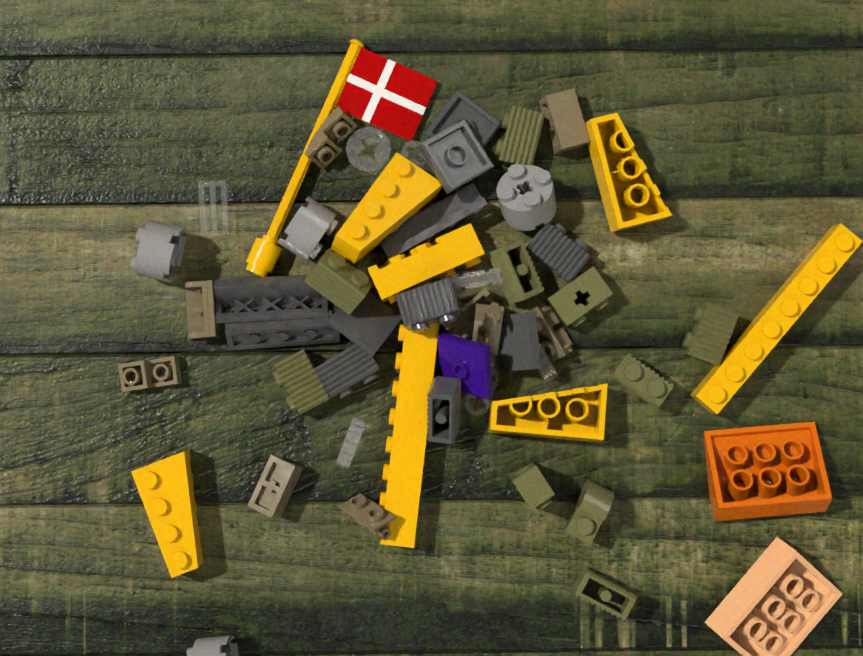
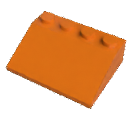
[703,421,832,521]

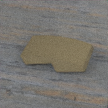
[305,106,358,170]
[118,356,182,392]

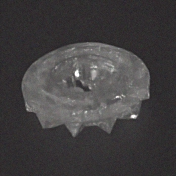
[346,127,391,172]

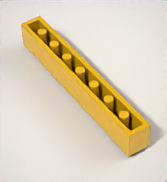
[690,223,863,414]
[379,322,440,548]

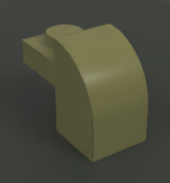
[565,479,614,545]

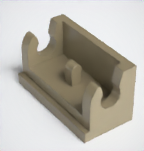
[539,88,590,155]
[184,280,220,339]
[442,288,500,340]
[471,303,504,367]
[247,454,304,518]

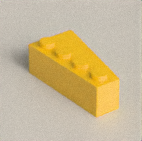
[585,113,672,232]
[330,152,442,264]
[367,223,485,304]
[488,383,608,442]
[131,449,203,578]

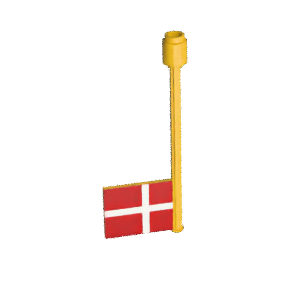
[245,39,438,277]

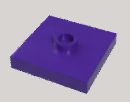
[437,333,493,399]

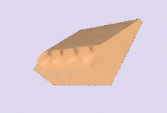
[704,537,843,656]

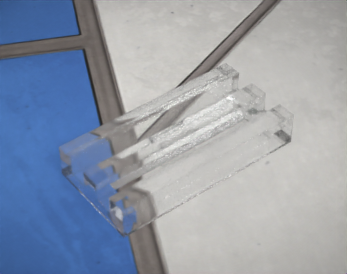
[198,180,230,238]

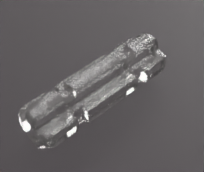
[448,267,503,291]

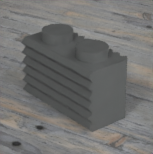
[526,221,591,283]
[395,278,463,333]
[314,344,380,399]
[427,376,461,444]

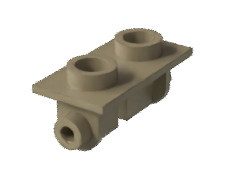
[528,302,573,362]
[339,493,396,540]

